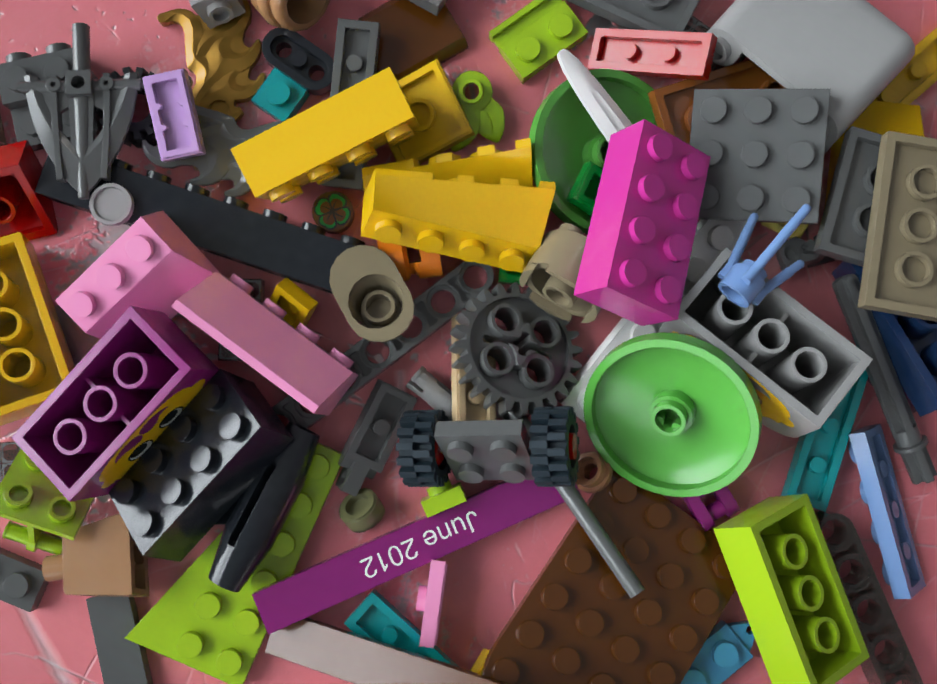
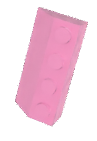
[171,271,359,416]

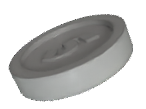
[89,183,135,226]

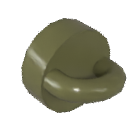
[339,488,385,533]

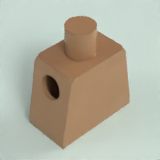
[42,514,149,597]

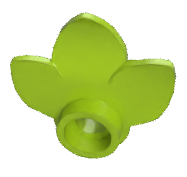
[451,71,505,152]

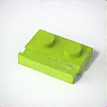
[489,0,588,84]

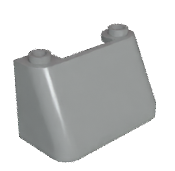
[706,0,915,153]

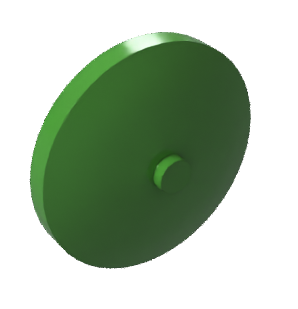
[529,69,657,234]
[583,332,762,497]

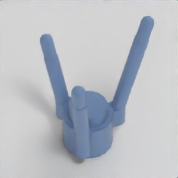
[717,204,811,308]

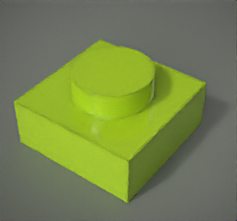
[421,479,467,518]

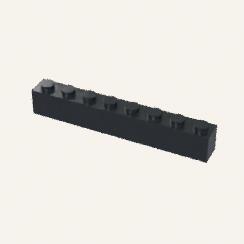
[34,156,365,294]

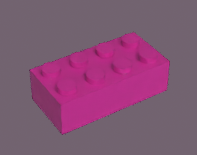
[573,119,711,326]

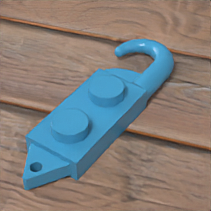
[681,620,755,684]

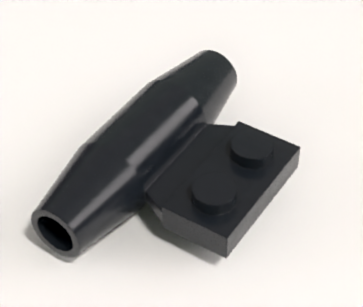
[208,421,320,592]

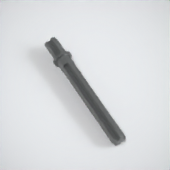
[832,274,937,485]

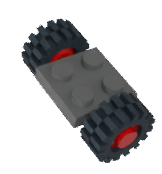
[396,406,580,487]

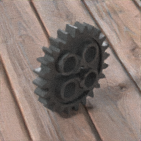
[449,282,583,418]

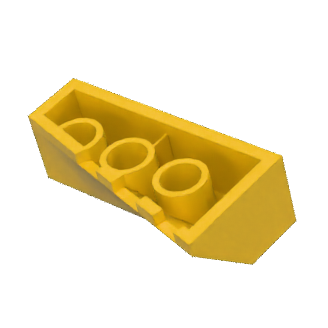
[361,138,533,193]
[361,168,556,273]

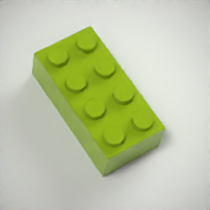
[713,494,870,684]

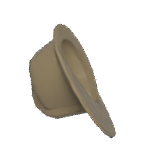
[329,245,415,343]

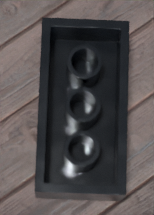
[109,369,294,562]

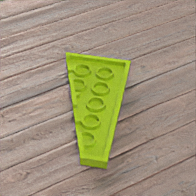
[125,442,342,684]

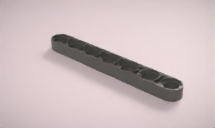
[272,261,494,429]

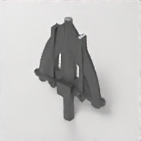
[17,23,144,200]

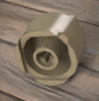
[519,223,601,323]

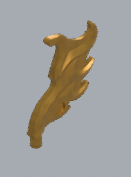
[157,0,267,171]

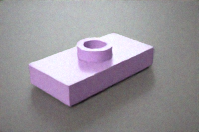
[142,68,206,163]

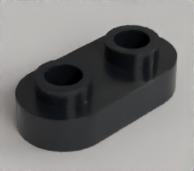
[262,28,334,95]

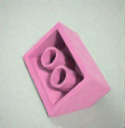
[55,210,221,339]

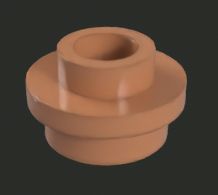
[575,451,613,493]

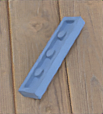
[848,424,926,599]

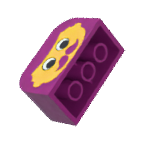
[11,306,219,502]

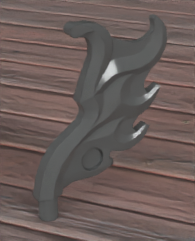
[142,75,283,198]

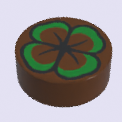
[312,191,355,234]

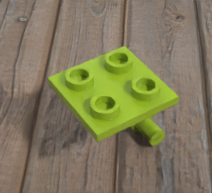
[0,449,95,555]

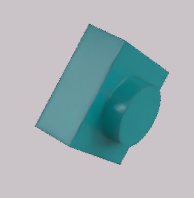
[251,68,310,121]

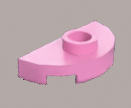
[416,559,448,648]

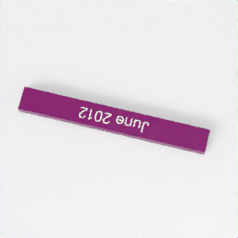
[252,480,580,635]

